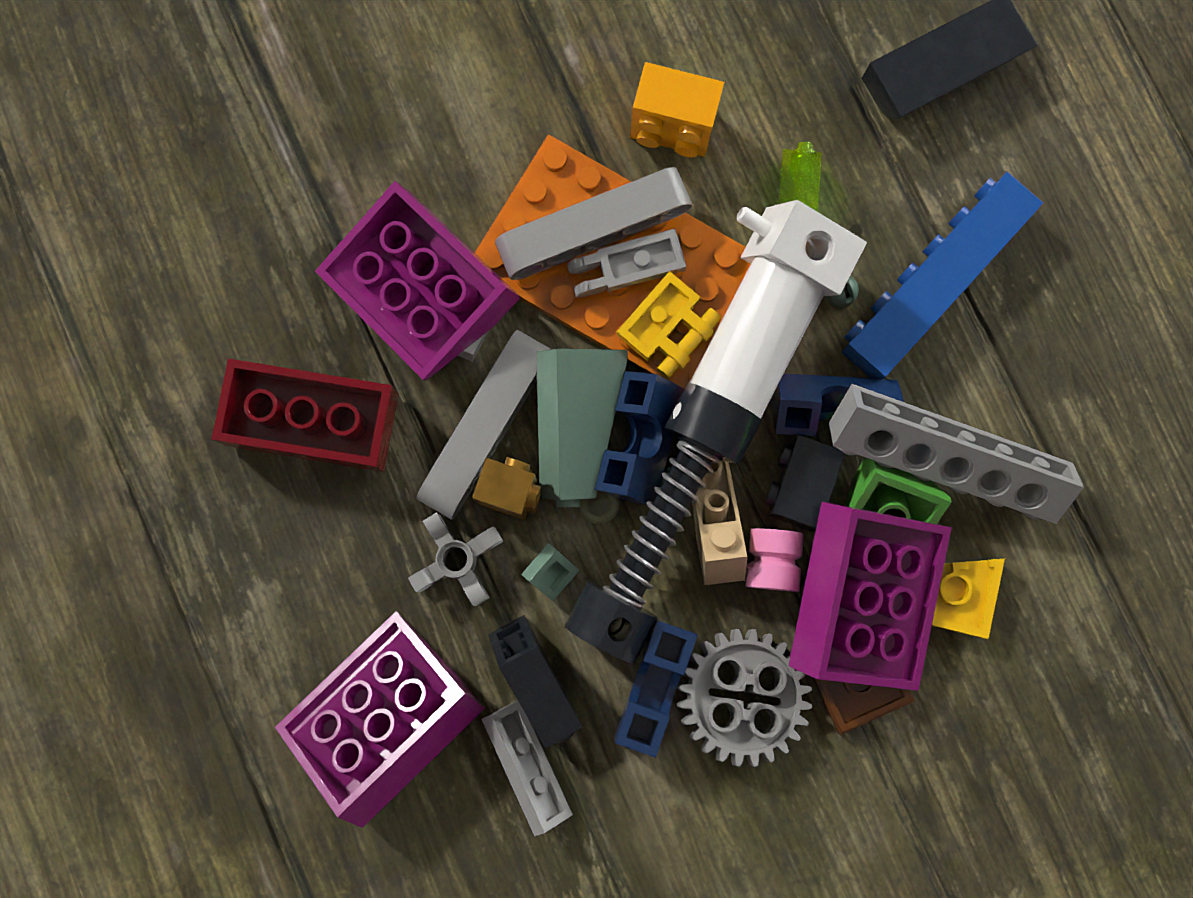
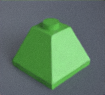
[844,457,952,524]

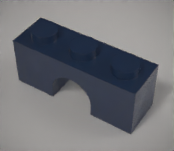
[595,371,684,505]
[771,373,904,436]
[614,620,697,758]

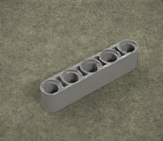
[495,167,693,280]
[416,330,551,520]

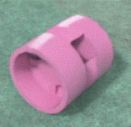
[746,528,804,592]

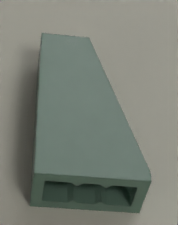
[537,349,628,507]

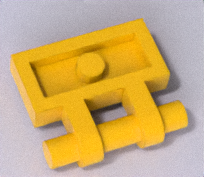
[616,271,721,379]

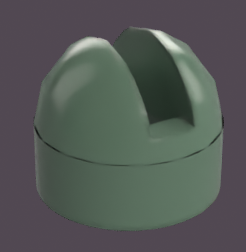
[826,276,859,308]

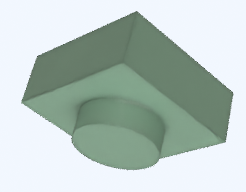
[521,543,579,601]

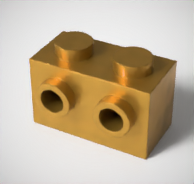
[472,457,542,520]

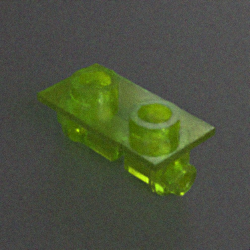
[779,142,822,212]

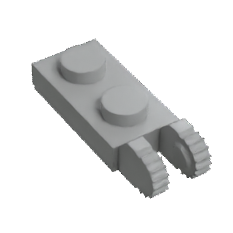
[567,229,686,298]

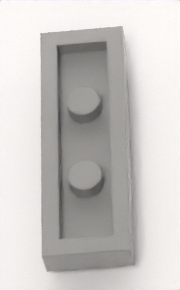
[482,701,573,836]

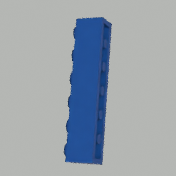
[841,172,1043,379]

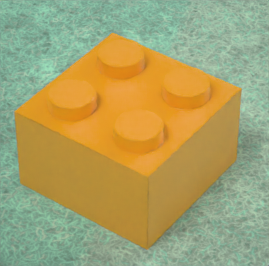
[630,62,724,158]

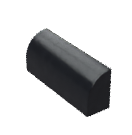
[861,0,1038,119]

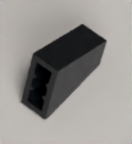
[488,615,583,748]

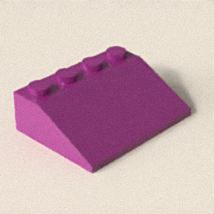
[315,181,520,381]
[788,502,952,691]
[275,611,485,828]

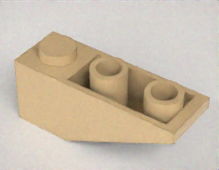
[692,460,747,585]

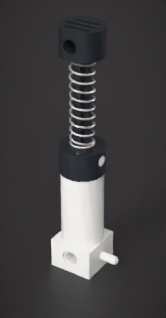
[564,200,867,663]

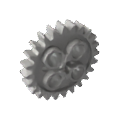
[676,629,812,767]

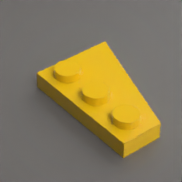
[932,558,1005,639]

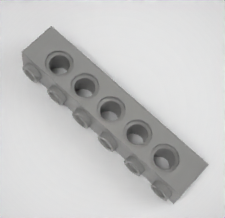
[829,384,1084,524]

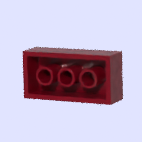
[211,358,399,472]

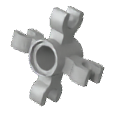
[408,512,504,606]

